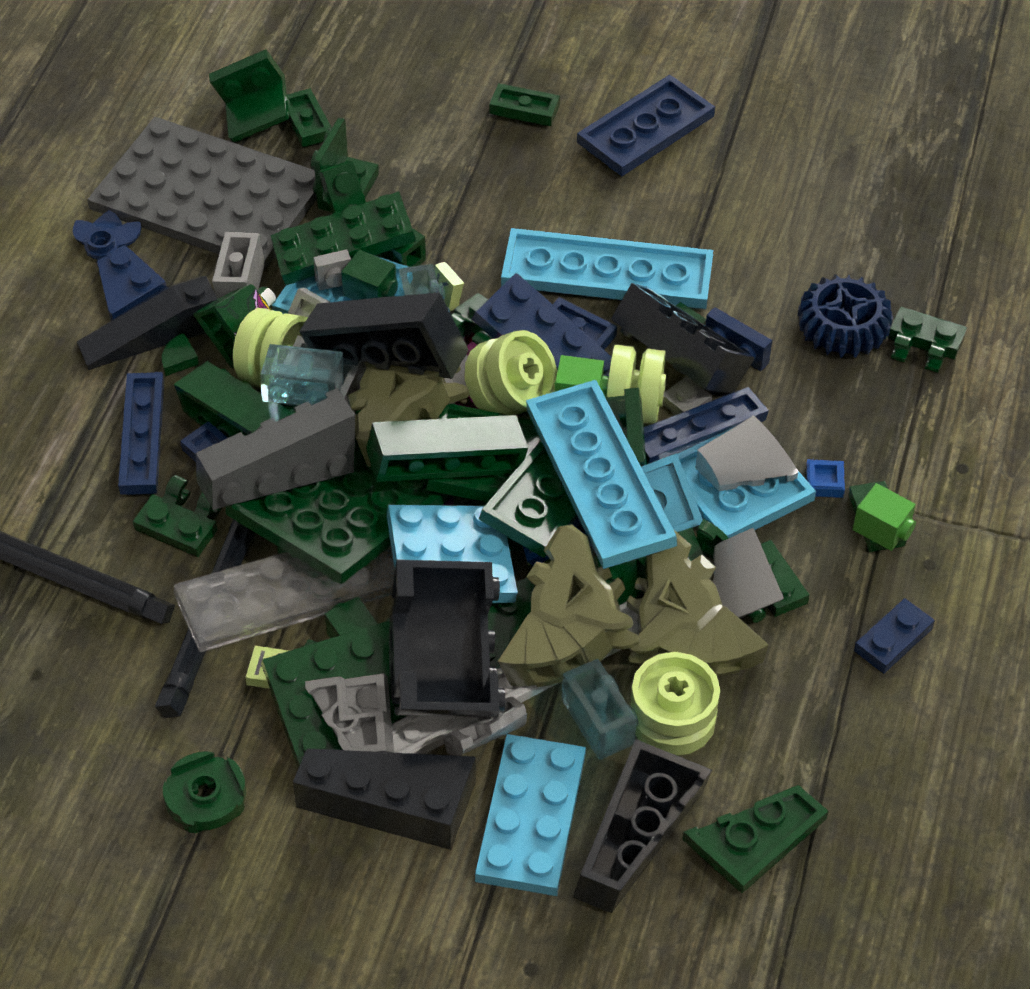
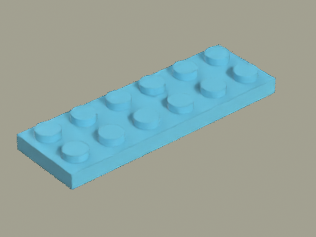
[501,228,714,309]
[526,380,677,569]

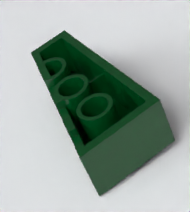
[174,361,296,438]

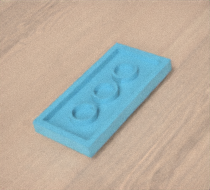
[475,734,586,896]

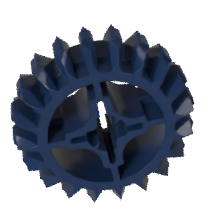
[797,274,893,358]

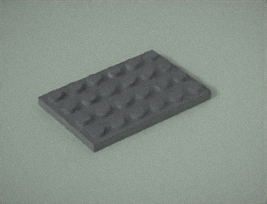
[87,117,317,271]

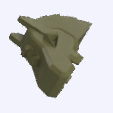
[348,362,469,467]
[498,524,641,687]
[626,529,769,676]

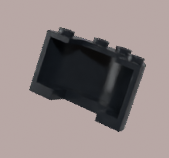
[389,559,505,717]

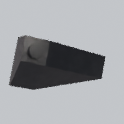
[77,276,217,370]

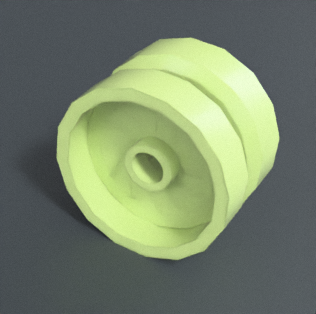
[233,308,308,390]
[464,330,557,416]
[606,345,666,427]
[629,652,720,756]

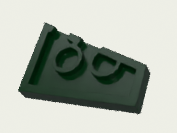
[682,785,828,894]

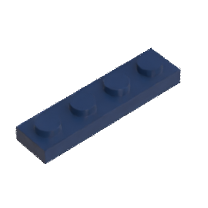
[118,372,164,495]
[644,387,769,464]

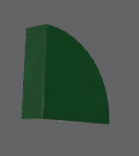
[162,333,198,376]
[697,519,729,559]

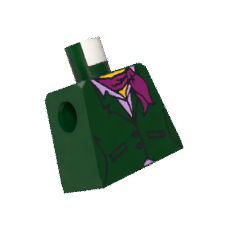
[193,284,276,369]

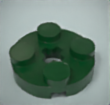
[163,751,246,833]

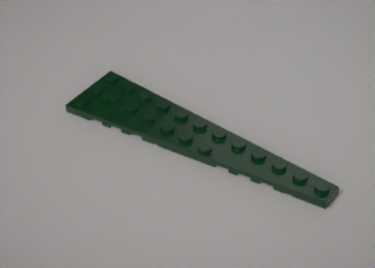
[261,528,704,769]

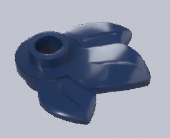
[72,210,141,260]

